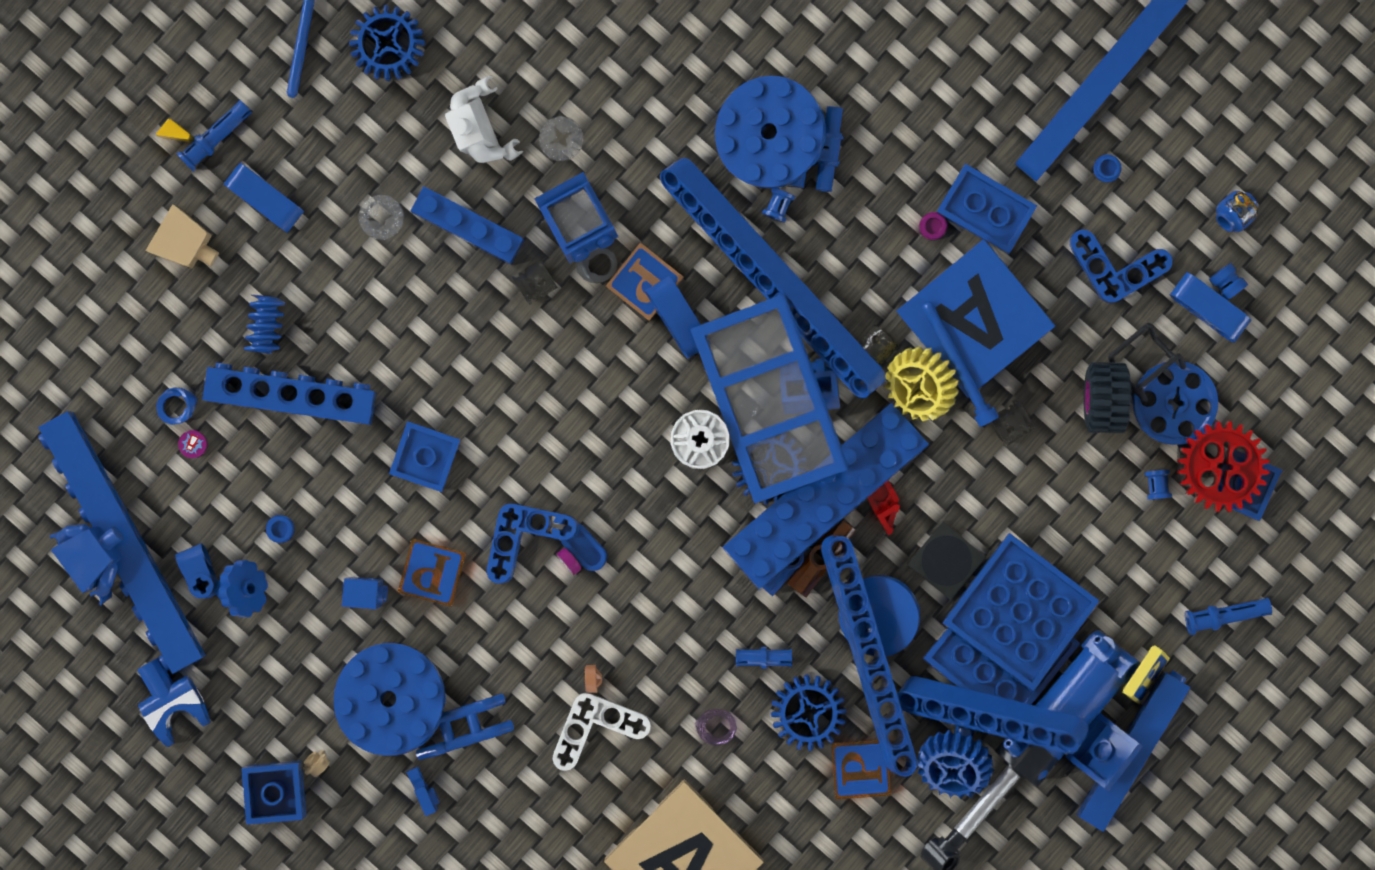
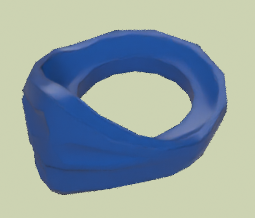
[156,387,197,425]

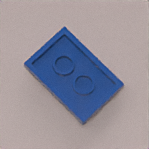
[937,164,1037,254]

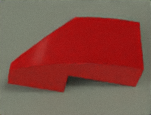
[867,480,900,536]

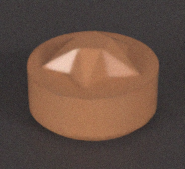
[585,665,602,693]

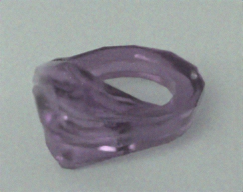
[695,709,737,746]

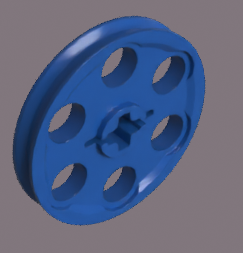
[1133,362,1218,445]

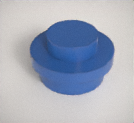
[1093,154,1122,183]

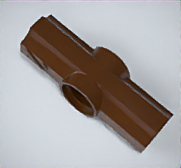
[787,520,856,598]

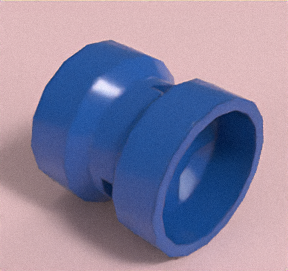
[1209,262,1248,300]

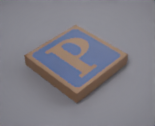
[606,243,684,321]

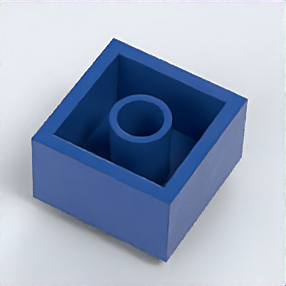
[241,760,307,825]

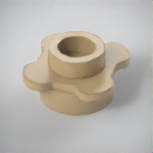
[303,750,330,777]

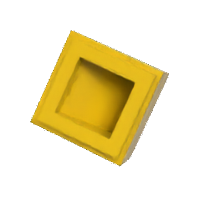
[156,119,194,143]

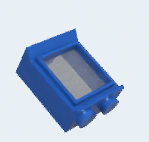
[534,172,618,264]

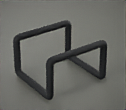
[1108,323,1186,402]

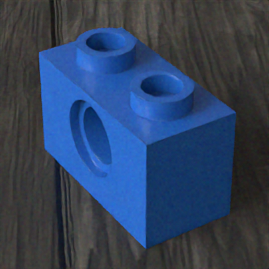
[342,577,388,609]

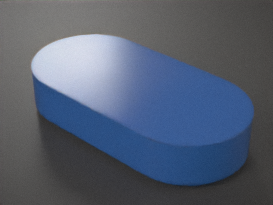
[561,523,607,571]

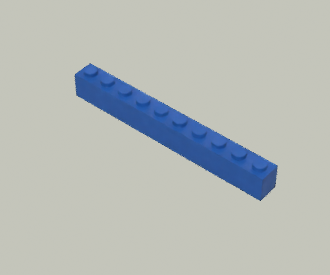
[38,411,206,674]

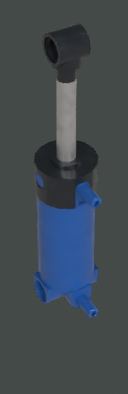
[921,630,1141,870]

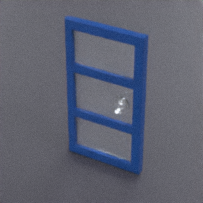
[691,294,849,504]

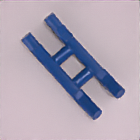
[416,693,514,760]

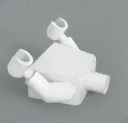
[445,76,523,163]

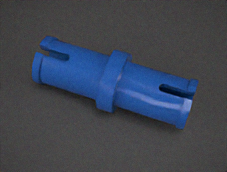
[736,647,792,669]

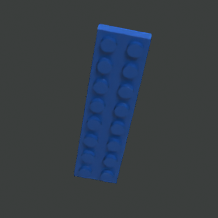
[723,403,929,591]

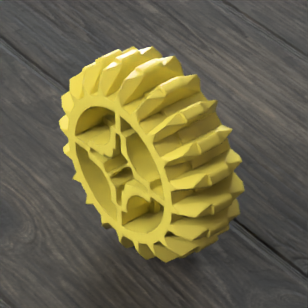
[884,346,959,422]

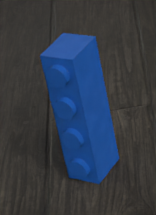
[410,186,524,265]

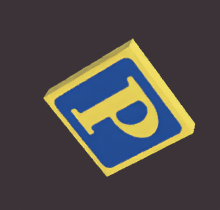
[1123,645,1170,704]

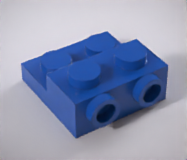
[1066,713,1143,791]

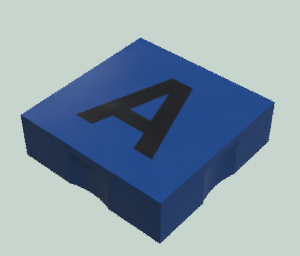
[897,239,1055,398]

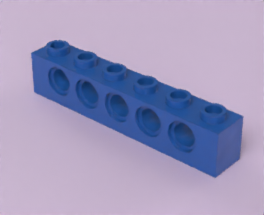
[202,363,377,425]

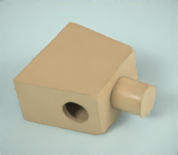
[146,204,219,269]

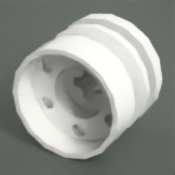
[671,410,729,469]

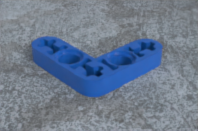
[1069,230,1172,303]
[487,504,579,583]

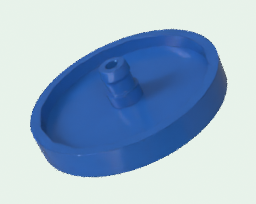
[839,575,921,656]

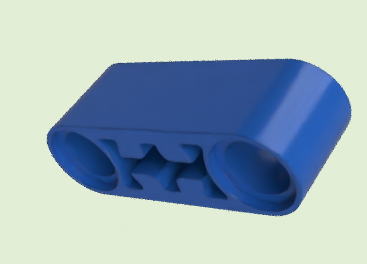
[224,162,304,233]
[1170,272,1251,343]
[645,276,711,359]

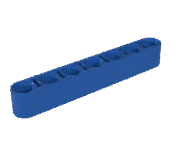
[897,676,1089,753]

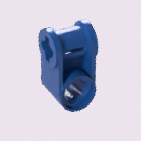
[175,543,218,599]

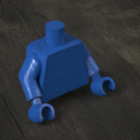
[50,524,124,605]

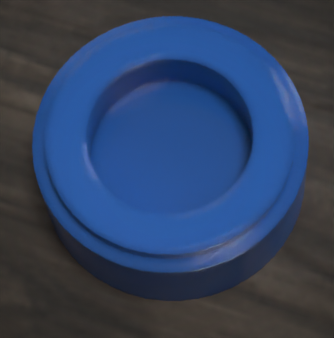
[266,515,295,543]

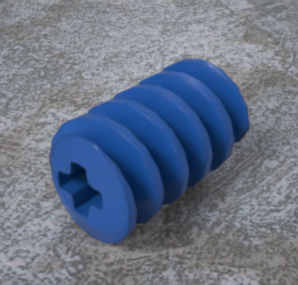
[244,295,286,354]

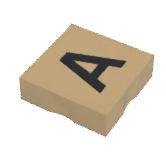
[604,779,764,870]

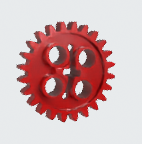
[1177,421,1270,512]

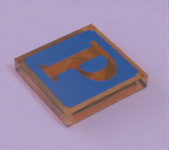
[397,538,466,607]
[831,739,891,800]

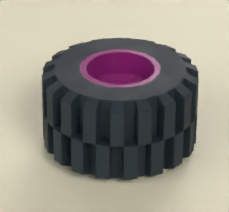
[1084,362,1131,433]

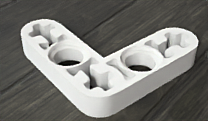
[553,693,651,771]

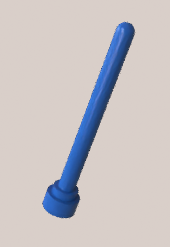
[287,0,315,98]
[923,302,999,427]

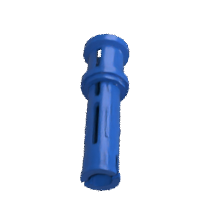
[176,100,252,172]
[1185,597,1272,635]

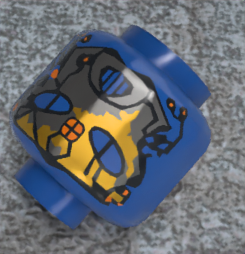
[1216,191,1258,232]

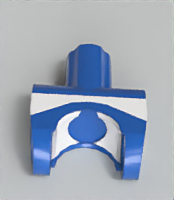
[137,657,211,747]

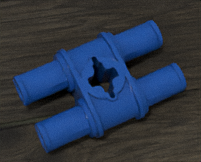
[788,106,844,192]

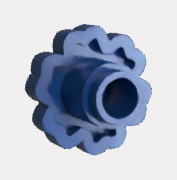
[216,560,268,618]

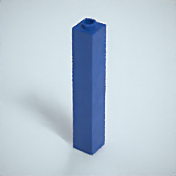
[1076,670,1191,832]

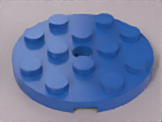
[715,76,826,189]
[334,643,446,756]

